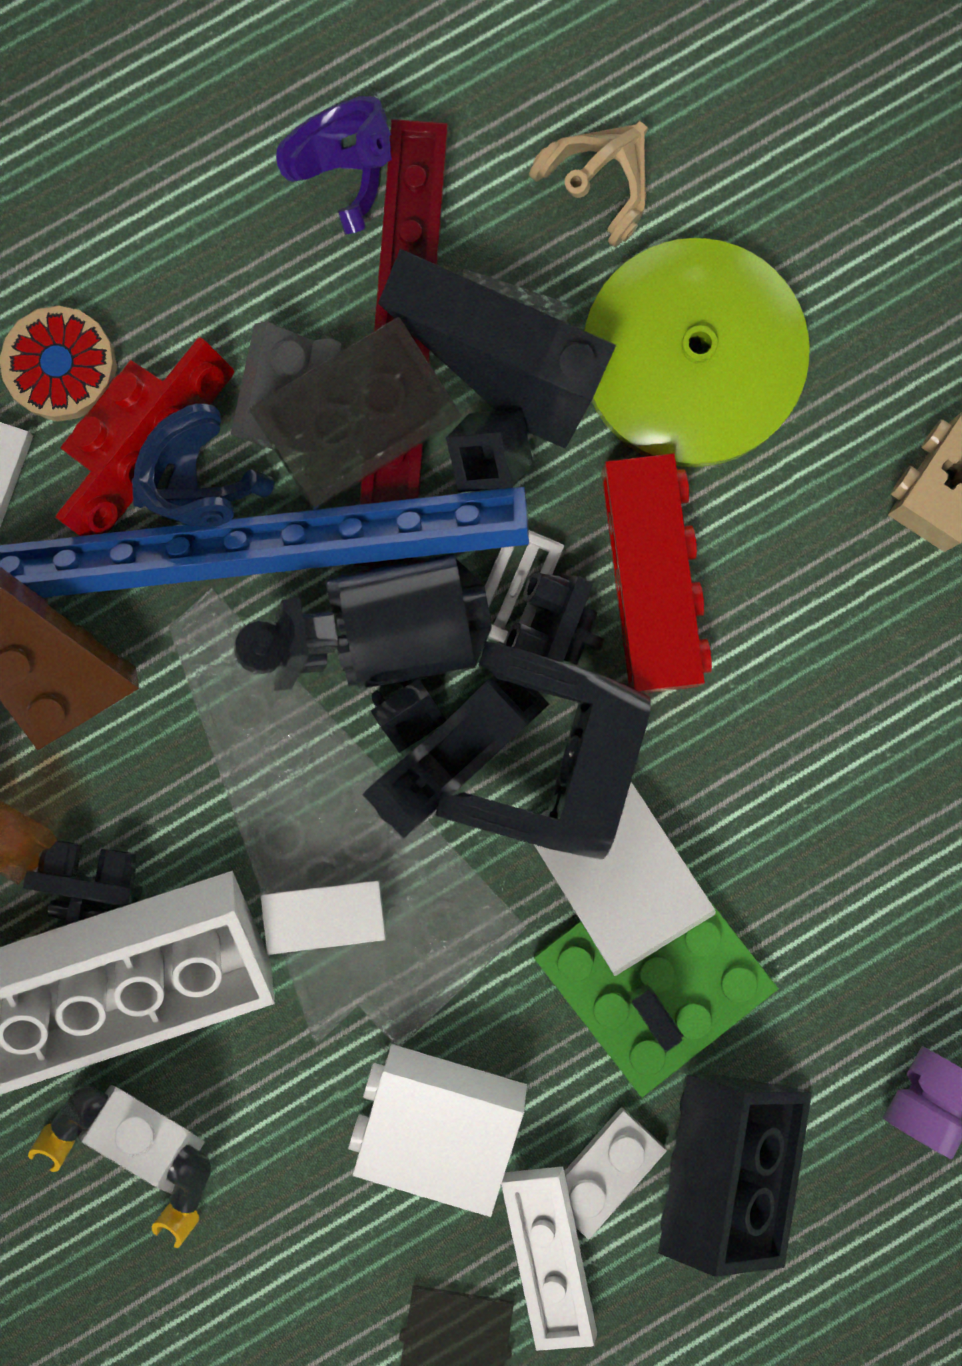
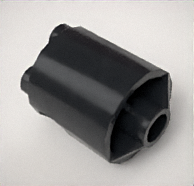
[326,553,492,689]

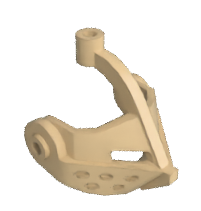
[529,121,648,247]

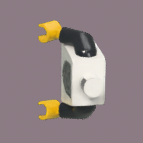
[28,1085,211,1248]

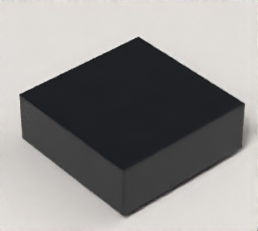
[626,983,683,1053]

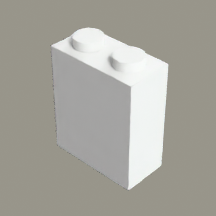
[348,1044,527,1217]

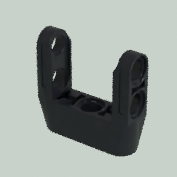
[435,641,651,860]

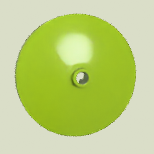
[584,238,810,467]

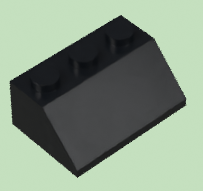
[658,1075,812,1277]

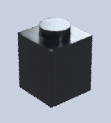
[446,408,533,492]

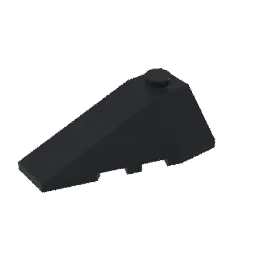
[378,249,616,449]

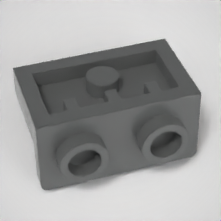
[231,321,341,454]

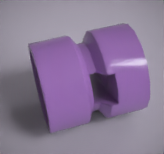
[883,1046,962,1159]

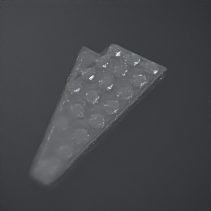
[169,588,527,1047]

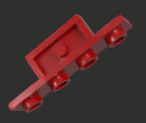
[55,337,234,536]

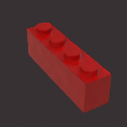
[601,453,712,694]

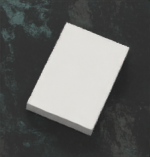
[534,782,716,976]

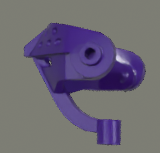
[276,96,392,235]

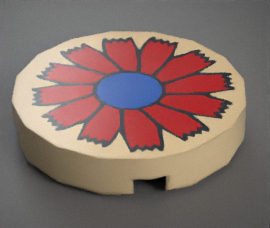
[0,306,117,421]

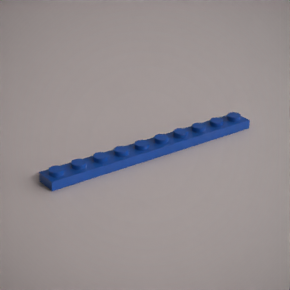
[0,486,530,598]

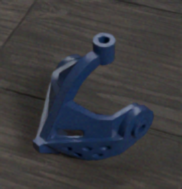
[132,404,274,527]

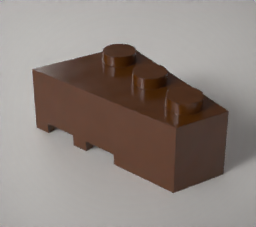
[0,567,139,750]

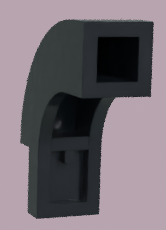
[362,676,550,839]

